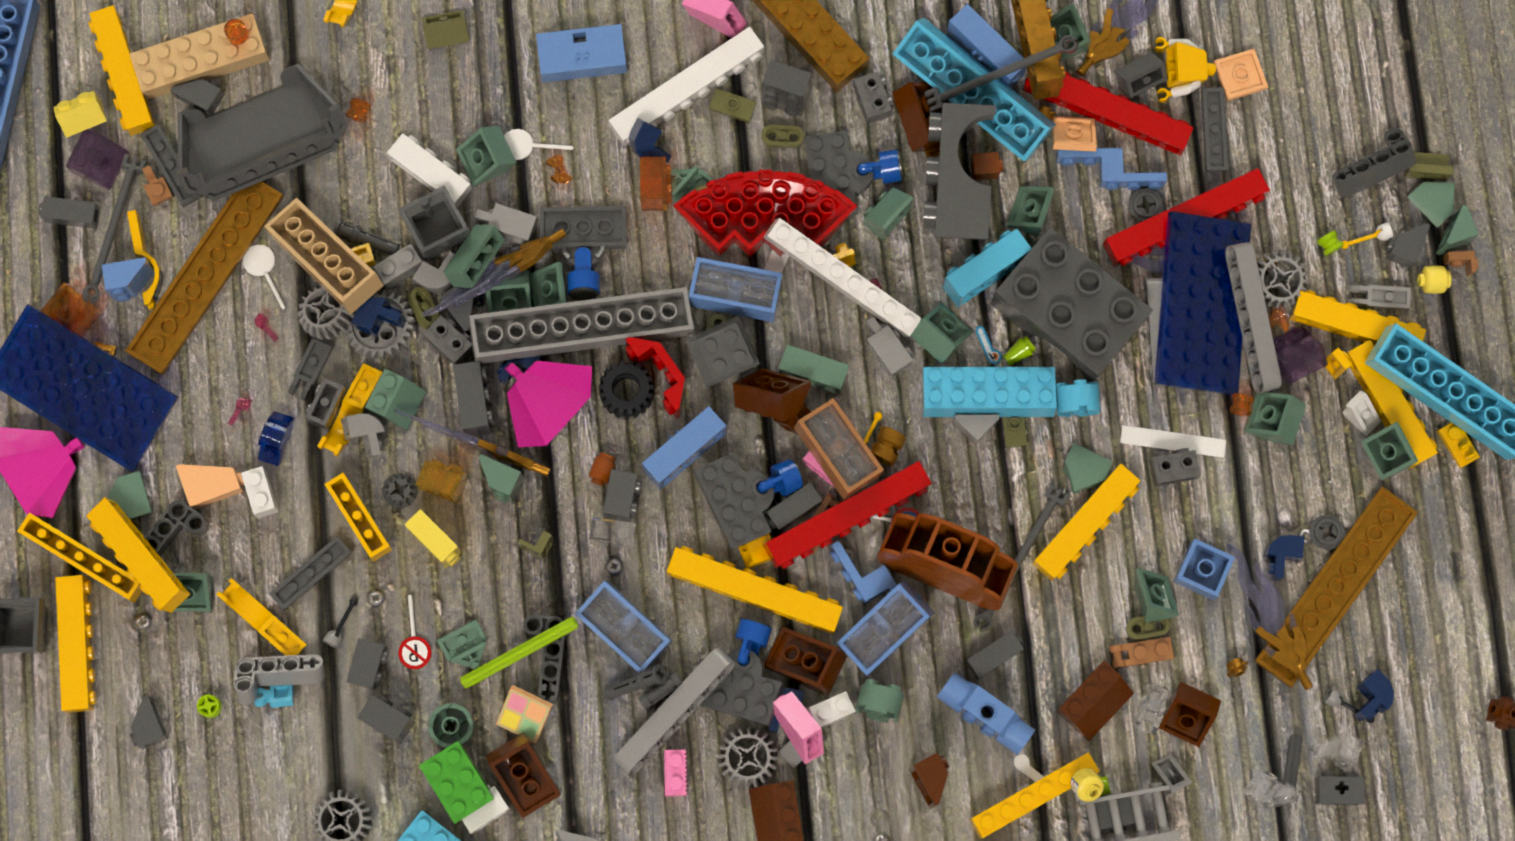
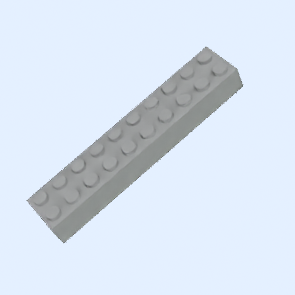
[469,287,694,364]

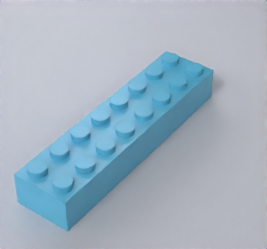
[892,18,1056,162]
[1364,323,1515,460]

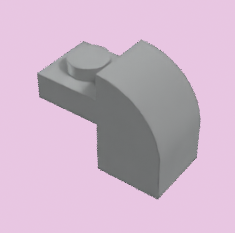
[412,252,455,294]
[341,414,384,459]

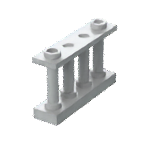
[1077,782,1179,841]

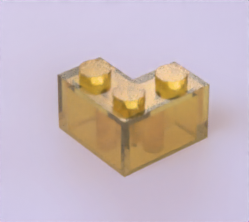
[415,460,468,504]

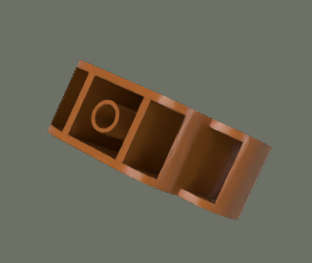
[877,513,1018,610]

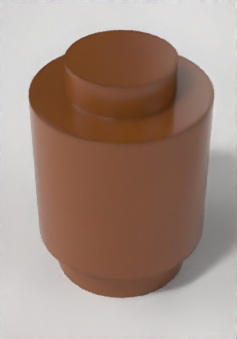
[588,452,616,487]

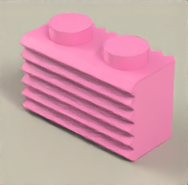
[664,750,688,797]

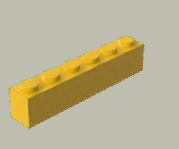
[88,5,155,136]
[1289,290,1426,344]
[1347,340,1438,469]
[1032,463,1141,581]
[86,497,190,613]
[17,513,142,603]
[55,575,97,713]
[969,752,1100,839]

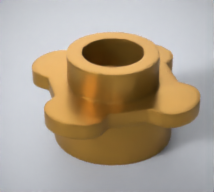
[1038,107,1056,121]
[1226,658,1248,677]

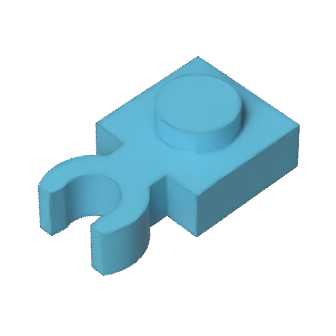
[254,685,294,708]

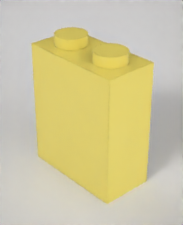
[404,509,462,568]

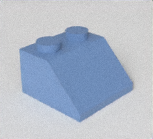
[102,257,155,302]

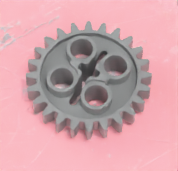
[345,290,416,360]

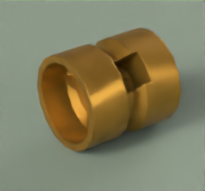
[870,426,907,466]

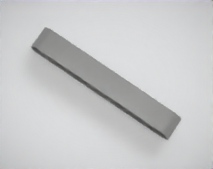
[1225,242,1282,393]
[614,647,735,776]

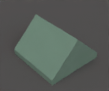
[1050,3,1091,62]
[1007,186,1055,236]
[1435,204,1479,255]
[529,262,567,307]
[1134,568,1179,623]
[174,573,213,612]

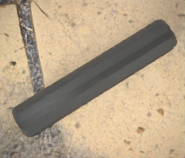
[1281,735,1303,801]

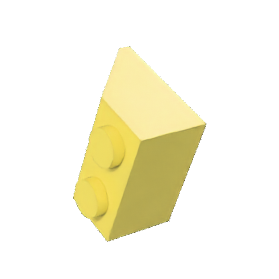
[53,91,107,138]

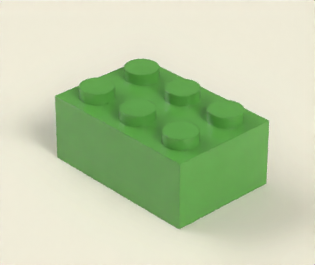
[419,740,495,824]

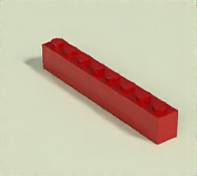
[1023,71,1194,156]
[1102,168,1270,267]
[763,461,932,569]

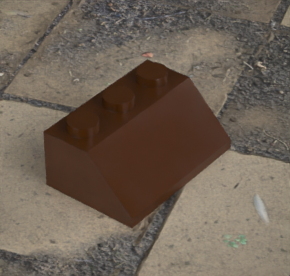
[892,82,944,152]
[733,368,811,421]
[1056,660,1134,742]
[909,752,949,810]
[749,780,804,841]

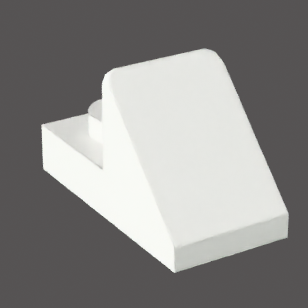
[1342,390,1381,436]

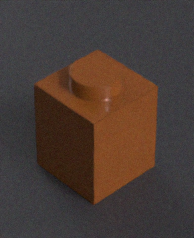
[971,152,1003,180]

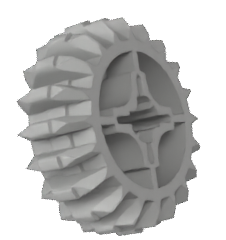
[1256,250,1309,309]
[298,285,355,340]
[718,727,778,788]
[311,790,373,841]

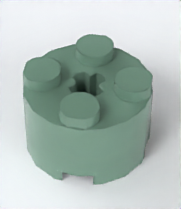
[855,679,904,723]
[428,703,475,748]

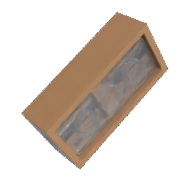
[794,398,884,500]

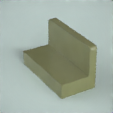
[422,10,469,49]
[1404,152,1453,181]
[517,530,554,560]

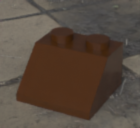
[1158,681,1221,747]

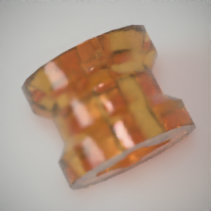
[224,19,248,45]
[346,98,371,122]
[1230,393,1254,416]

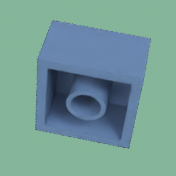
[1173,538,1235,600]

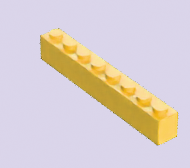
[666,546,843,634]

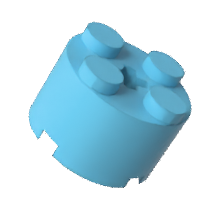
[1056,379,1101,417]

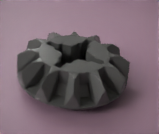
[1128,189,1163,222]
[382,473,418,508]
[1309,515,1345,550]

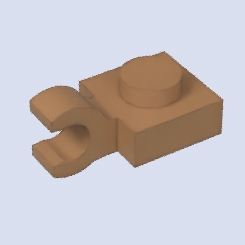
[142,165,174,207]

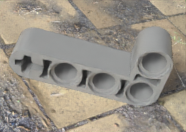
[233,654,326,705]

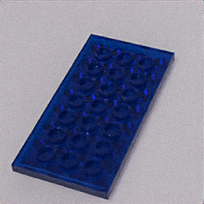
[1154,211,1251,396]
[0,304,179,472]

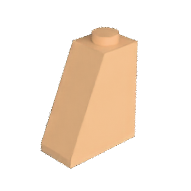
[176,464,244,510]

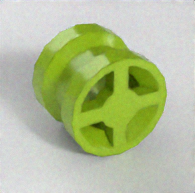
[1316,230,1344,256]
[197,694,222,718]

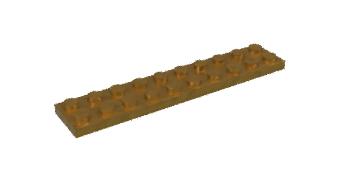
[125,181,284,375]
[1254,486,1418,688]

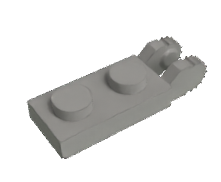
[1349,285,1411,311]

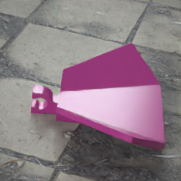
[505,361,592,447]
[0,427,85,518]

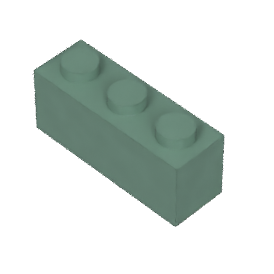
[443,225,505,288]
[778,344,849,395]

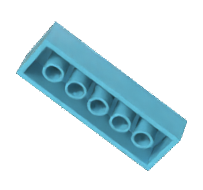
[922,367,1057,417]

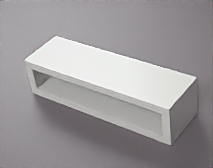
[387,133,472,208]

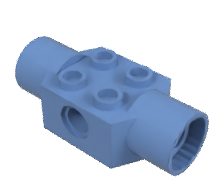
[937,672,1035,755]

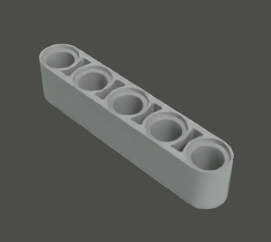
[1144,278,1175,382]

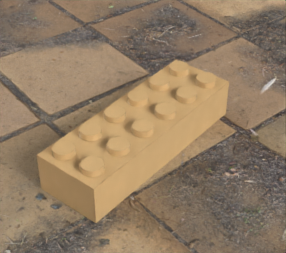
[129,13,270,100]
[264,198,384,314]

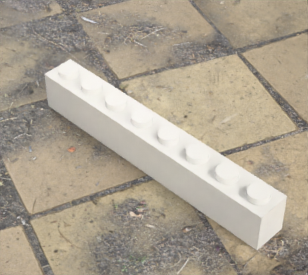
[608,27,764,146]
[763,218,922,337]

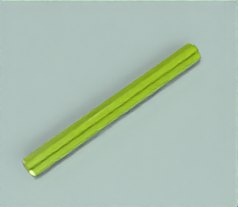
[460,617,579,689]

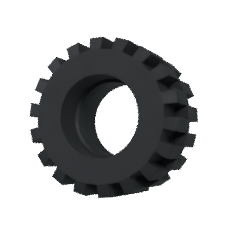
[599,360,654,419]

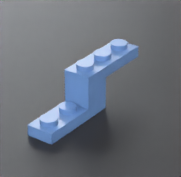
[1056,148,1167,190]
[829,540,897,605]

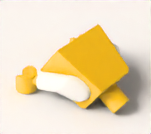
[1155,37,1216,103]

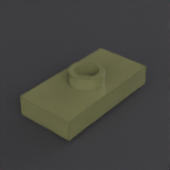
[709,88,757,123]
[1001,417,1027,448]

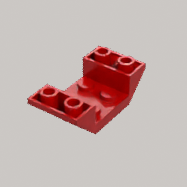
[625,337,686,419]

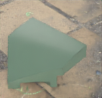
[670,166,713,203]
[1407,182,1455,228]
[1062,443,1113,494]
[107,471,152,520]
[437,619,487,669]

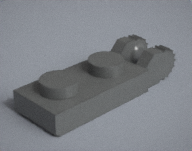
[288,337,333,401]

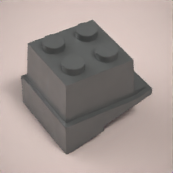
[398,185,471,260]
[685,316,760,388]
[0,597,48,654]

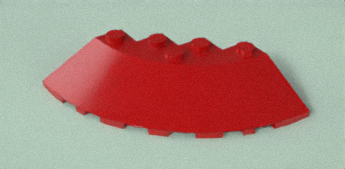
[673,170,857,257]

